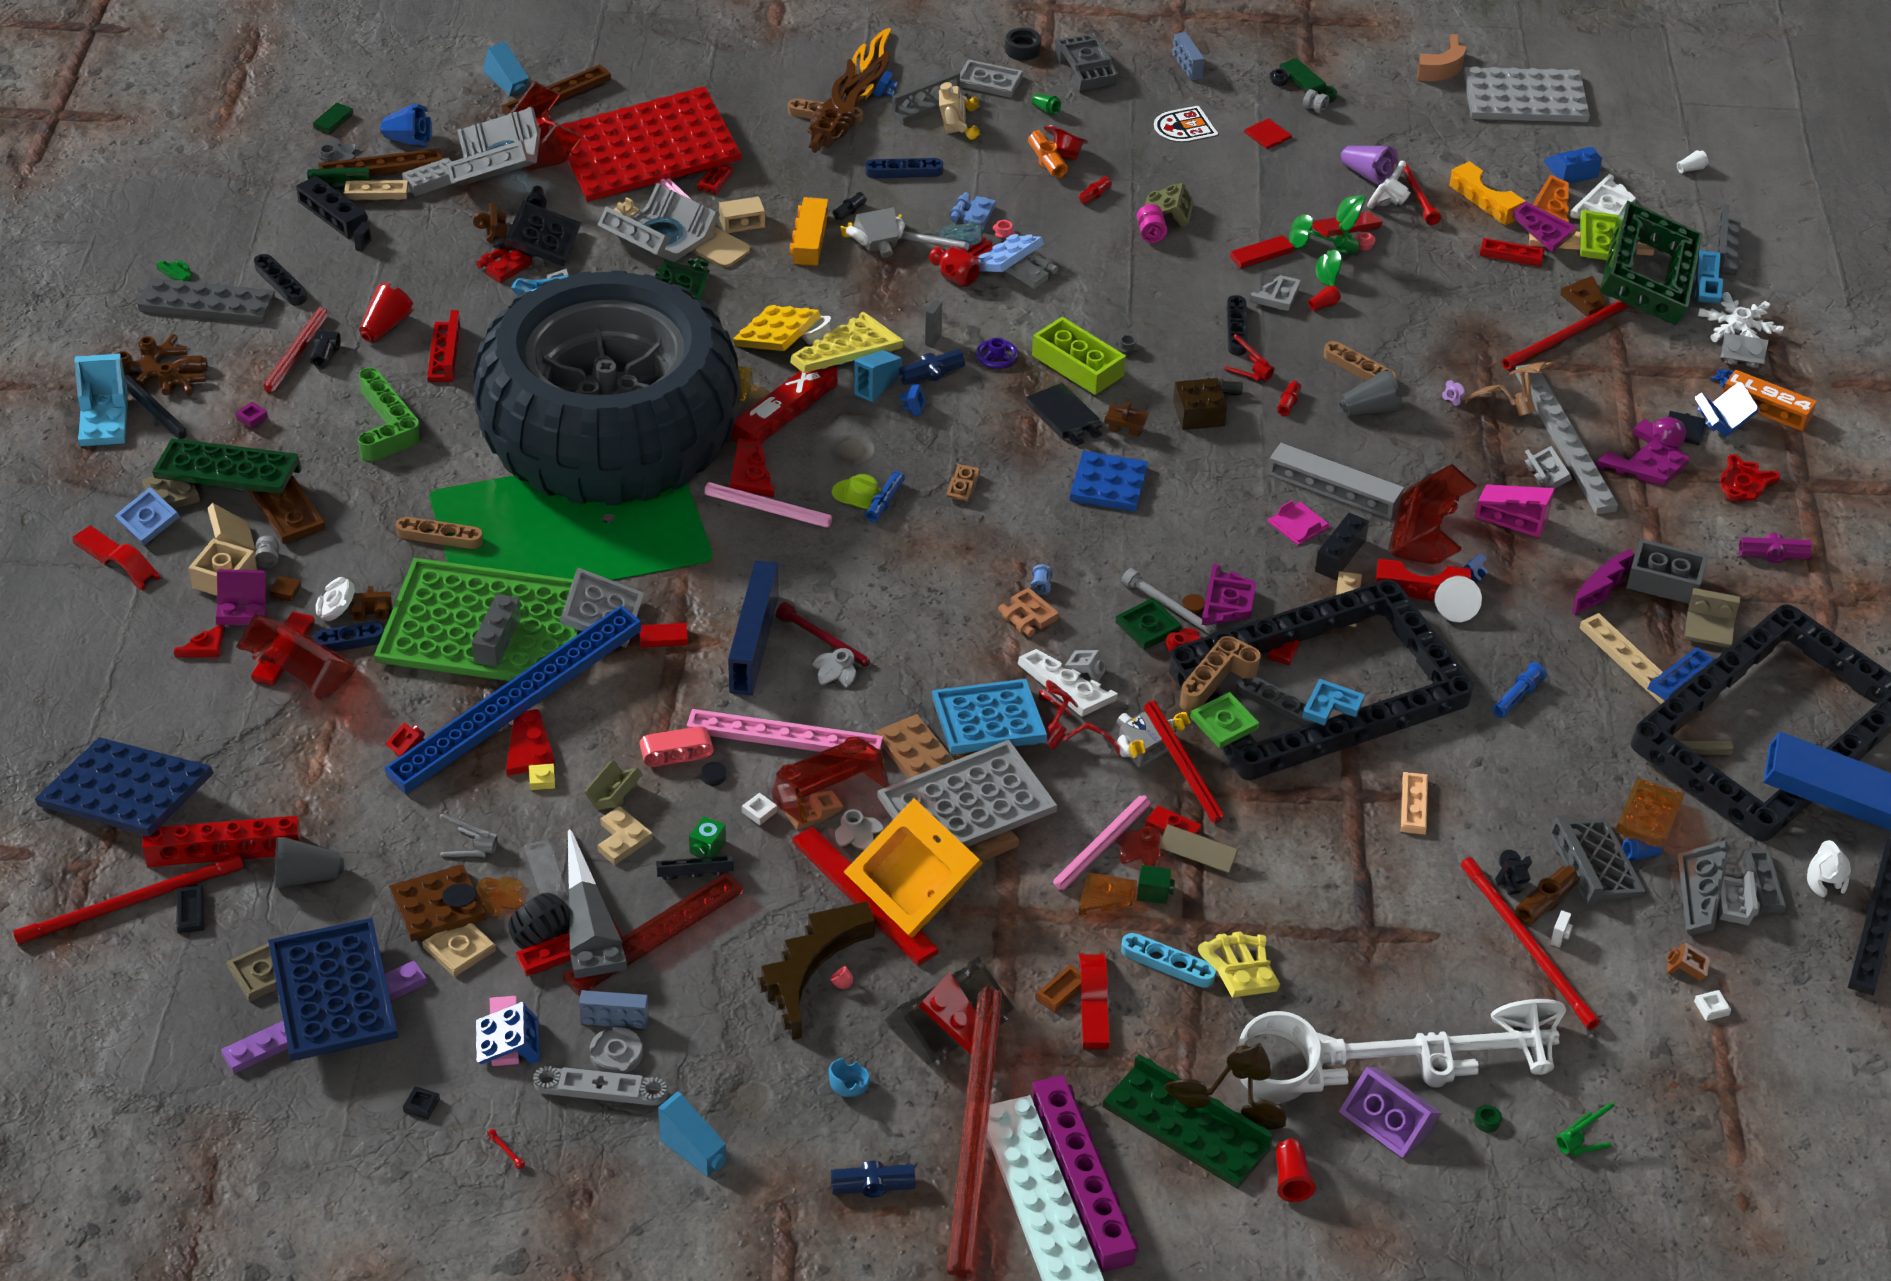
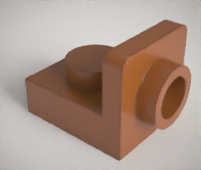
[1666,942,1710,981]

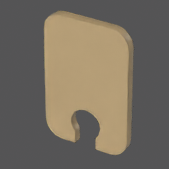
[692,227,750,268]

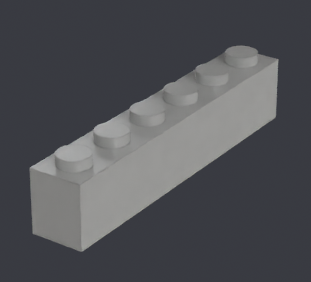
[1268,443,1404,520]

